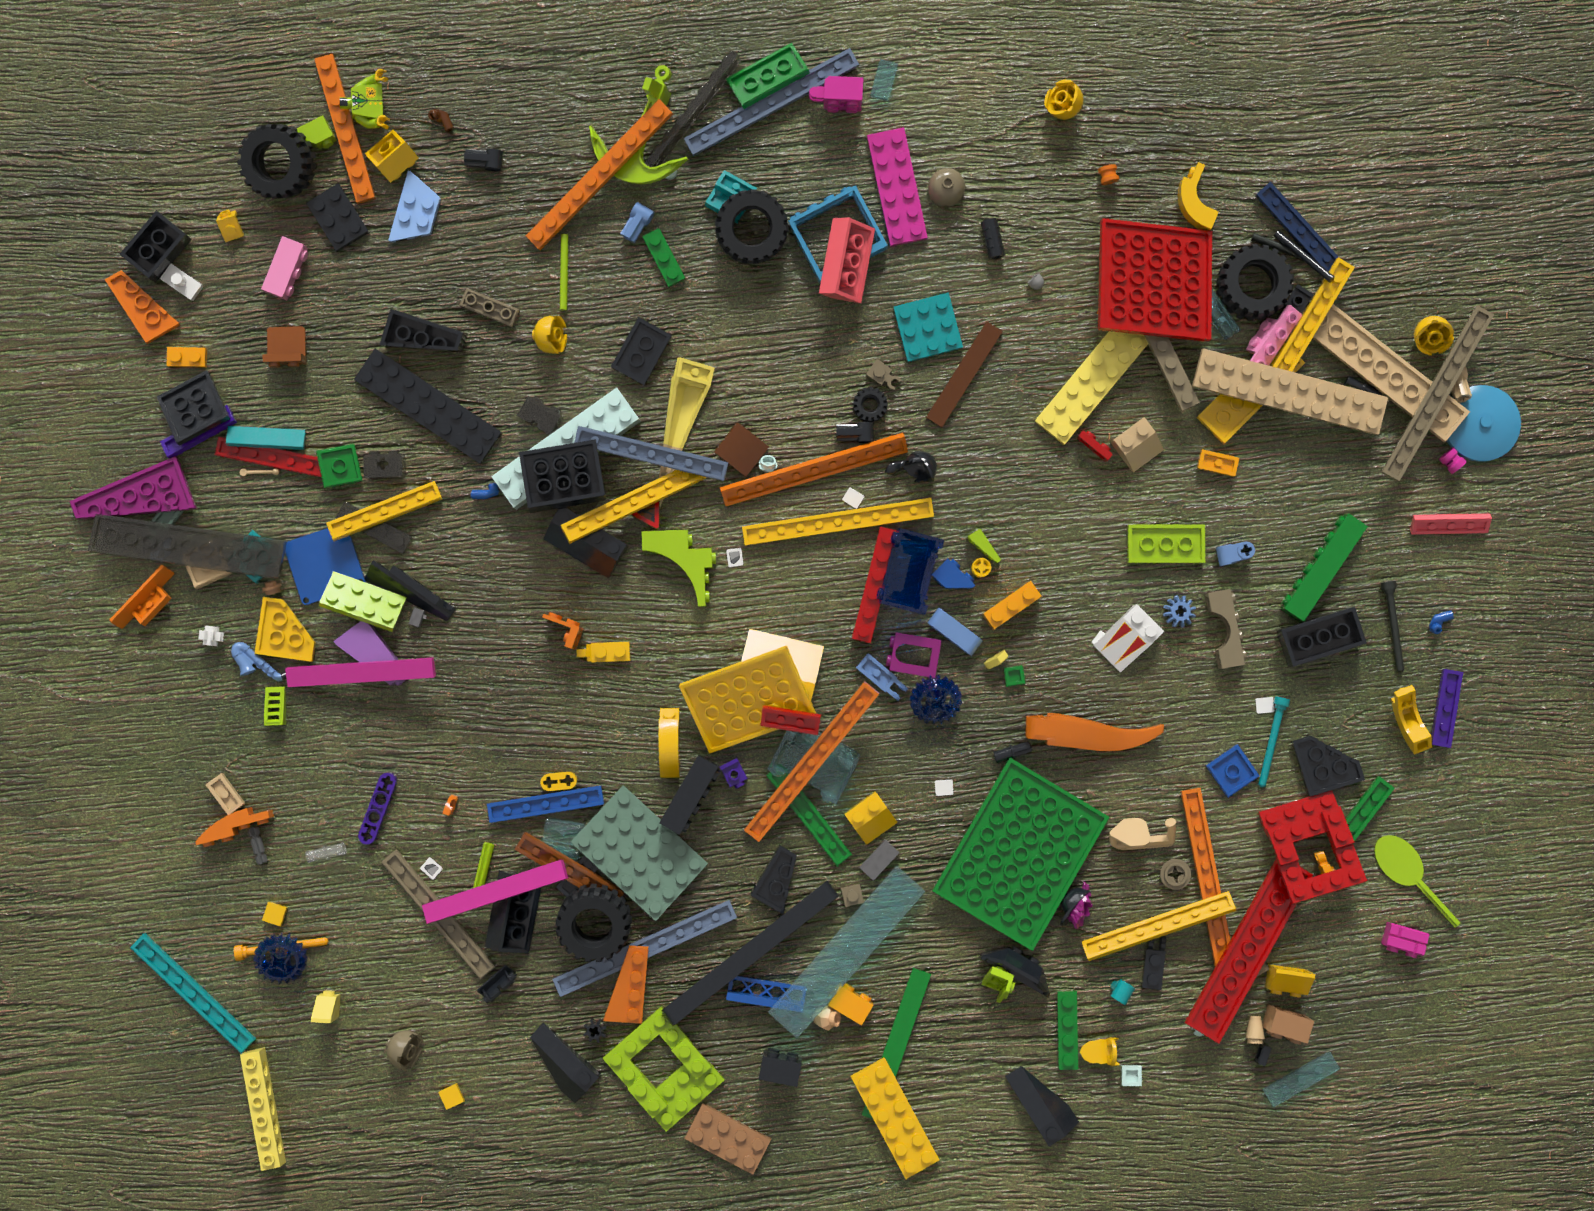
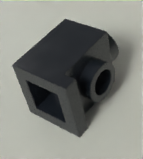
[1282,284,1314,313]

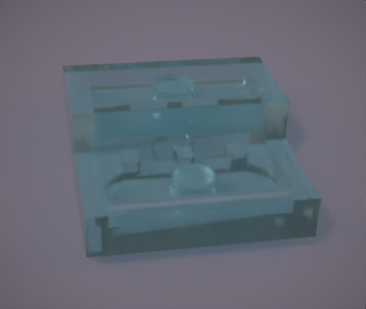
[542,817,585,862]

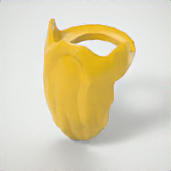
[1080,1037,1120,1066]

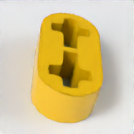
[540,772,578,791]

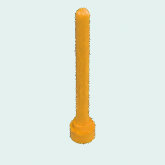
[234,937,329,961]

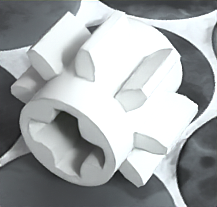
[198,626,224,646]

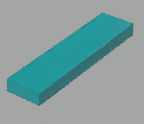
[226,426,306,450]

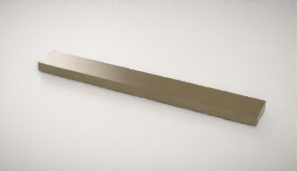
[381,849,496,980]

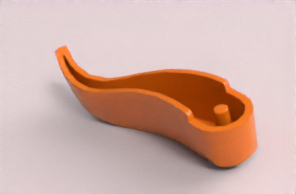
[1026,713,1164,751]

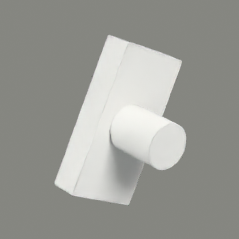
[160,264,204,301]

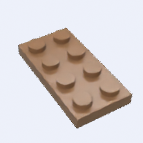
[684,1103,771,1174]

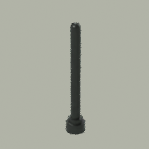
[1380,581,1404,673]

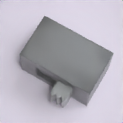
[409,607,428,627]

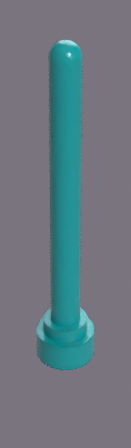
[1258,696,1290,788]

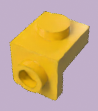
[216,210,244,242]

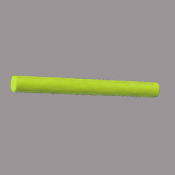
[560,234,568,311]

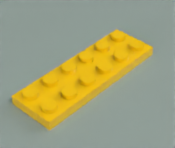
[1196,342,1305,444]
[850,1057,939,1179]

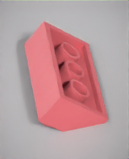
[819,218,875,303]

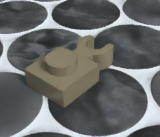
[866,359,901,391]

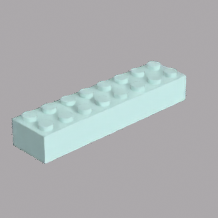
[491,388,641,510]

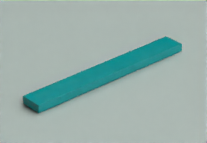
[130,933,256,1054]

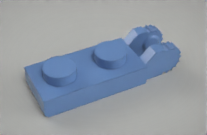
[856,653,908,701]

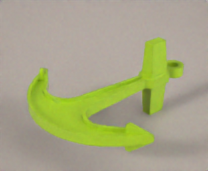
[589,65,688,184]

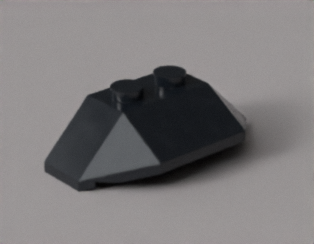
[979,946,1050,998]

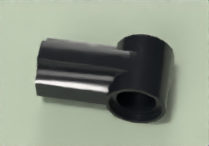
[464,148,503,172]
[836,422,874,443]

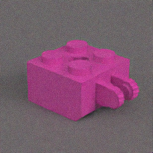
[809,76,863,113]

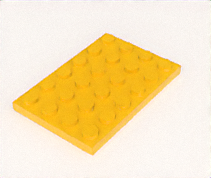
[679,645,816,754]

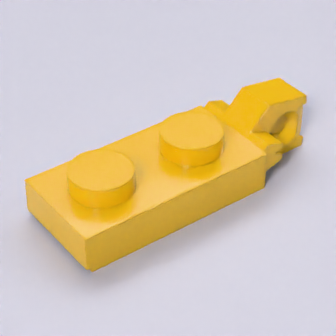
[576,642,630,663]

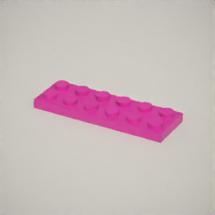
[867,127,928,247]

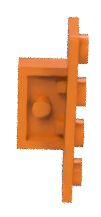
[109,565,174,629]

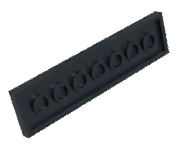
[354,348,502,464]

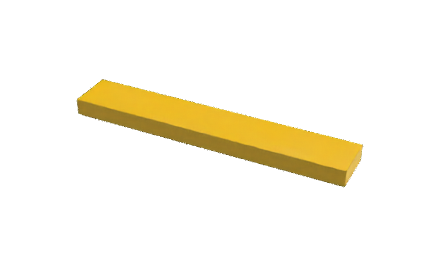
[326,481,442,542]

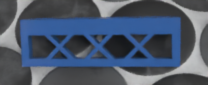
[726,976,806,1012]

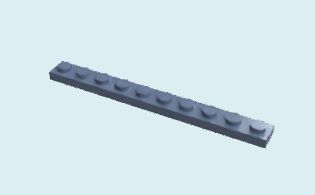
[684,48,859,156]
[552,899,737,997]

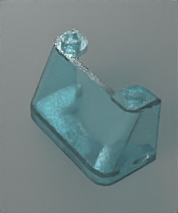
[767,730,860,804]

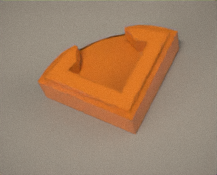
[442,794,458,816]

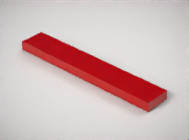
[214,437,321,478]

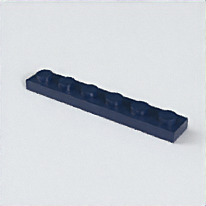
[1255,182,1338,272]

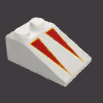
[1093,604,1164,672]

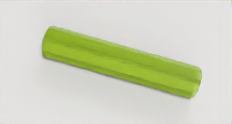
[473,842,494,888]

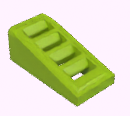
[967,529,1001,564]
[264,687,286,726]

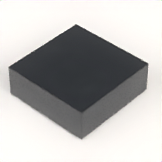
[1254,1044,1272,1066]

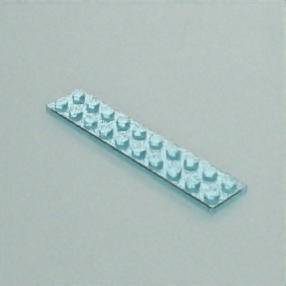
[768,865,925,1038]

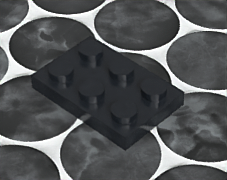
[306,183,369,252]
[611,317,672,386]

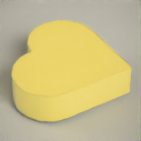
[984,650,1008,669]

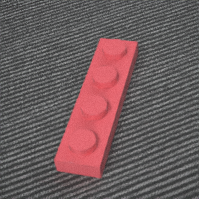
[1410,514,1492,535]

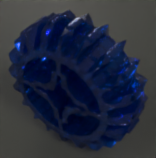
[910,675,962,725]
[253,932,307,985]

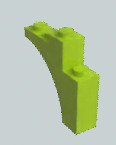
[642,530,716,607]

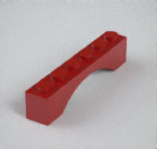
[852,526,899,644]

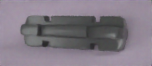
[248,827,268,865]

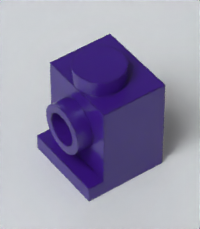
[720,758,747,789]

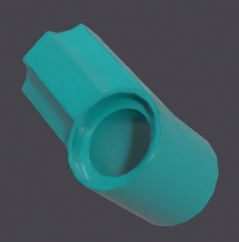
[1110,979,1136,1005]

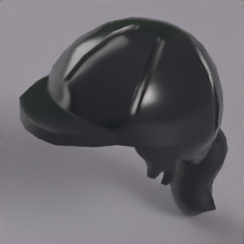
[885,451,937,483]

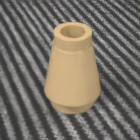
[1245,1016,1265,1044]

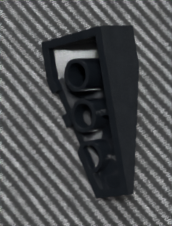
[530,1022,601,1103]

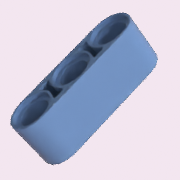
[927,608,983,656]

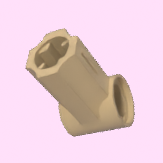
[1451,366,1472,403]

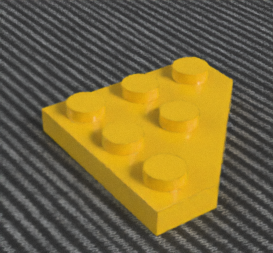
[254,597,316,662]

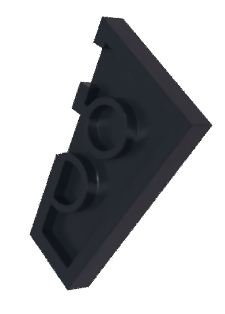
[750,844,797,914]

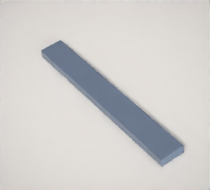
[574,426,728,481]

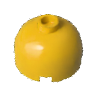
[1044,79,1084,120]
[532,316,567,354]
[1414,316,1454,355]

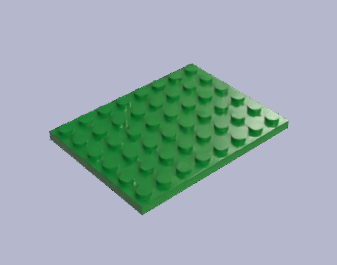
[932,758,1109,951]

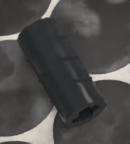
[981,218,1005,260]

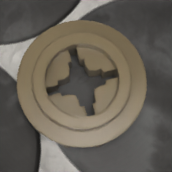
[1160,859,1191,890]

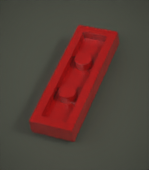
[760,705,821,735]

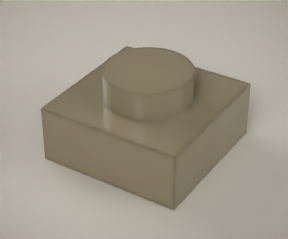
[841,883,864,907]

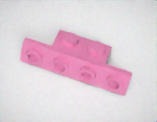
[1246,305,1302,366]

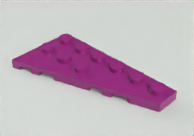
[70,456,197,520]

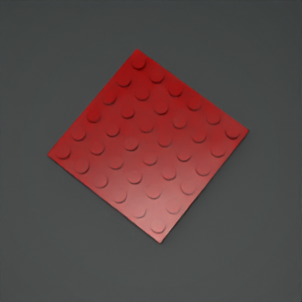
[1098,218,1212,342]

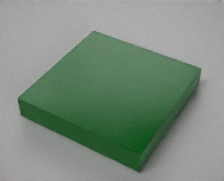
[316,444,363,489]

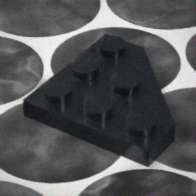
[1291,736,1365,797]

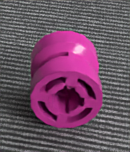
[1439,447,1467,474]

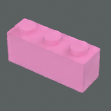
[261,236,308,301]

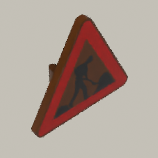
[630,501,660,530]

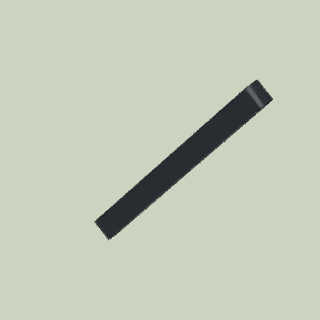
[661,880,839,1026]

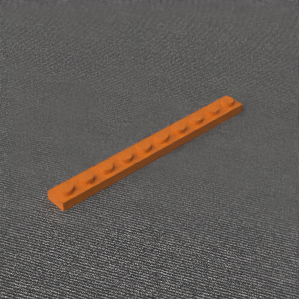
[526,99,674,250]
[720,433,908,506]
[744,681,879,842]
[1180,788,1230,967]

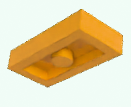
[166,347,207,368]
[1197,449,1239,477]

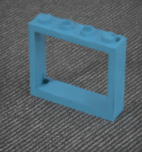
[788,185,888,284]

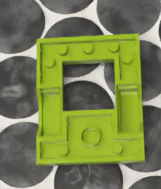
[603,1006,725,1132]

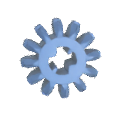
[1163,595,1196,628]

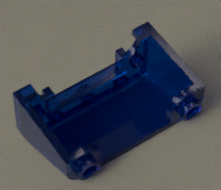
[876,528,944,615]

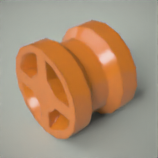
[1098,164,1120,185]

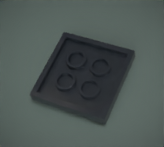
[157,370,231,446]

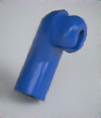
[471,483,499,499]
[1429,610,1454,634]

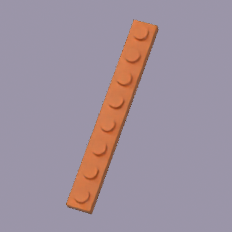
[314,54,376,204]

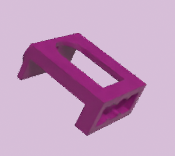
[886,632,941,678]

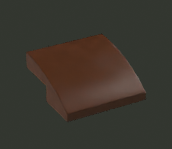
[714,422,769,477]

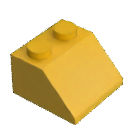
[365,130,419,183]
[844,791,898,845]
[1265,964,1316,998]

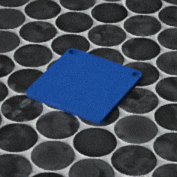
[283,528,366,605]

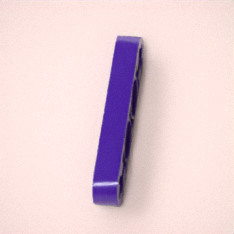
[358,772,397,845]

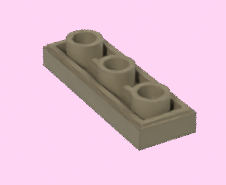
[459,288,520,328]

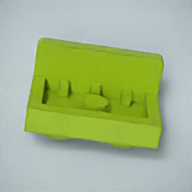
[981,966,1015,1003]

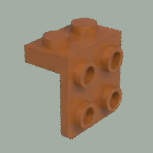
[262,326,306,368]

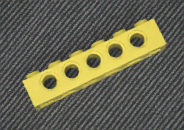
[240,1047,286,1171]

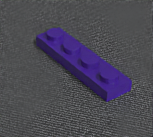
[160,405,237,459]
[1431,669,1463,748]

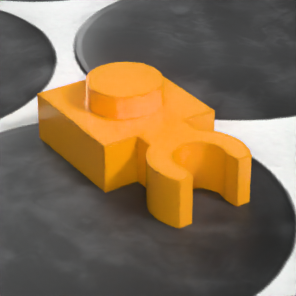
[1314,851,1335,874]

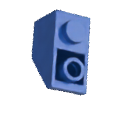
[931,558,975,589]

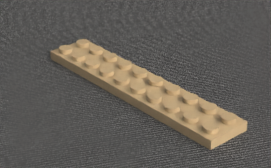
[1296,304,1470,442]
[1192,348,1388,435]

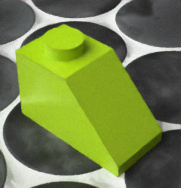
[297,115,337,149]

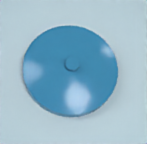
[1447,385,1521,462]

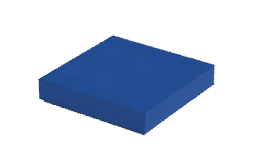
[1205,744,1259,798]

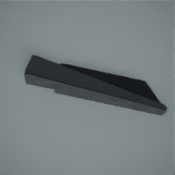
[365,560,456,621]

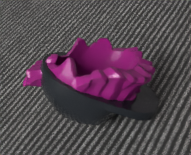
[1060,881,1093,929]

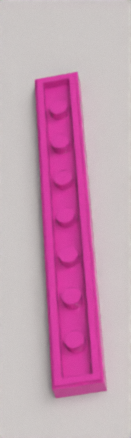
[285,657,436,687]
[422,860,568,924]

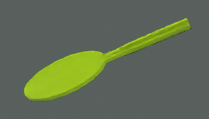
[1374,835,1460,928]

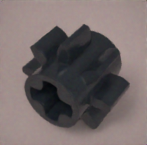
[583,1018,607,1043]

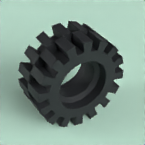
[853,387,888,423]

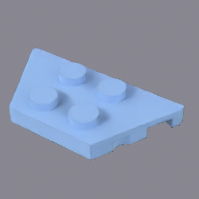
[388,171,441,243]

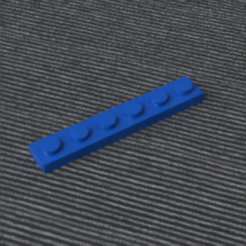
[487,785,605,823]

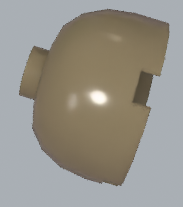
[928,168,966,207]
[386,1030,423,1071]

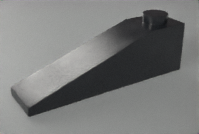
[1005,1066,1079,1147]

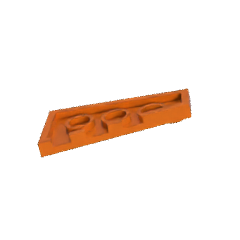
[105,270,180,344]
[603,945,648,1024]

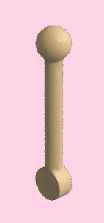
[239,468,280,477]

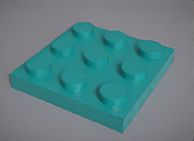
[893,292,963,363]

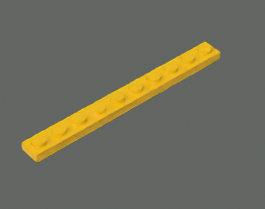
[742,498,934,546]

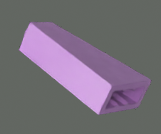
[333,621,406,686]

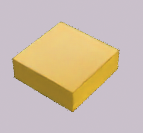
[262,902,288,926]
[438,1083,465,1110]

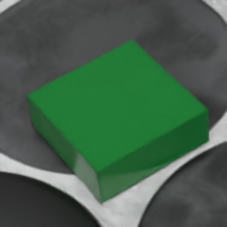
[1003,665,1026,687]

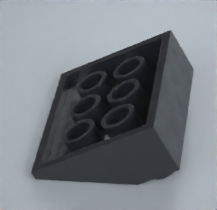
[519,439,606,513]

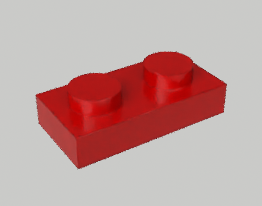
[1076,430,1113,462]

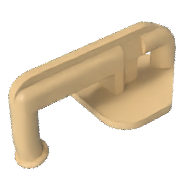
[1109,818,1176,850]

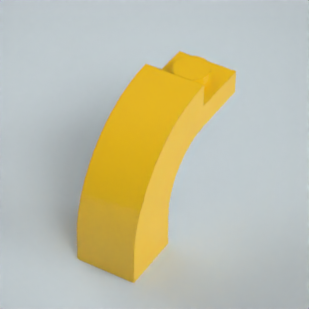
[1178,162,1219,231]
[1391,685,1432,755]
[659,708,680,778]

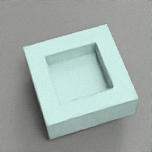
[1121,1065,1142,1086]

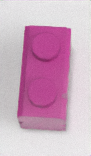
[1381,922,1429,958]

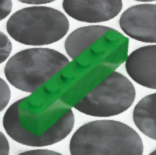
[1281,513,1368,622]

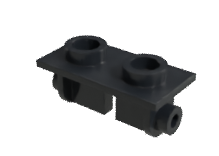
[476,964,517,1004]

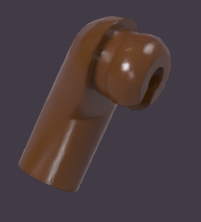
[428,109,454,132]

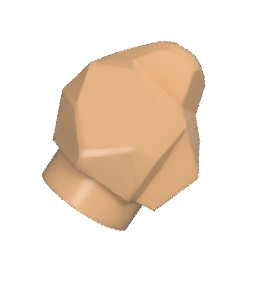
[812,1005,841,1031]

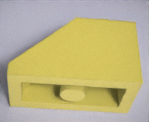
[311,990,341,1023]

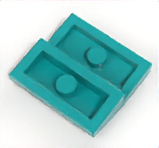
[705,170,757,224]

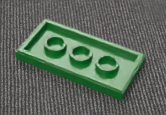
[726,43,810,109]

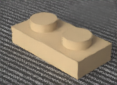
[206,773,246,815]

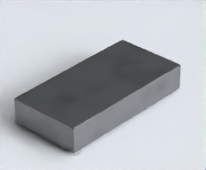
[859,839,900,881]

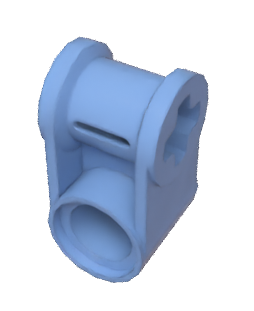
[1216,542,1255,566]

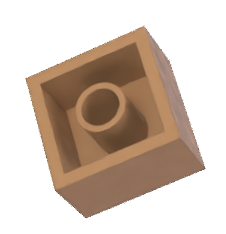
[1262,1004,1314,1045]

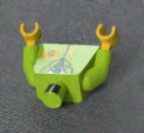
[340,69,390,129]

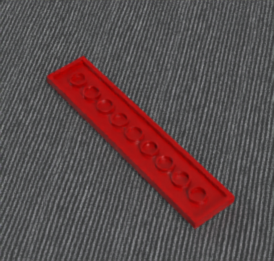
[1184,859,1313,1044]

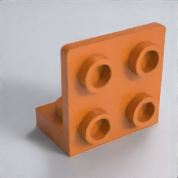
[542,612,584,650]

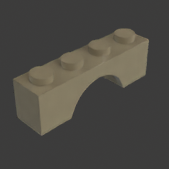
[1204,589,1247,669]

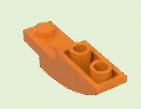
[195,807,274,848]

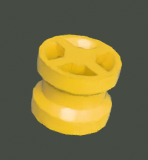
[971,558,991,578]

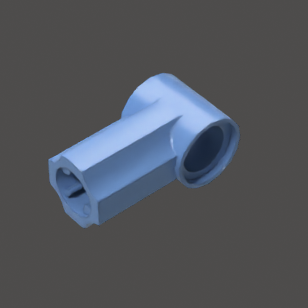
[620,202,655,243]

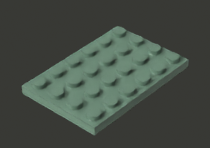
[570,785,708,921]

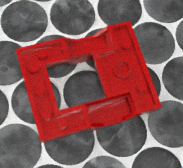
[1258,790,1367,905]

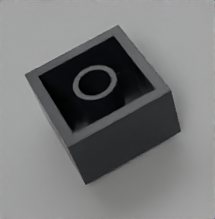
[759,1048,802,1087]

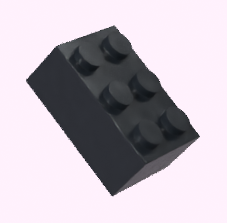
[120,210,192,283]

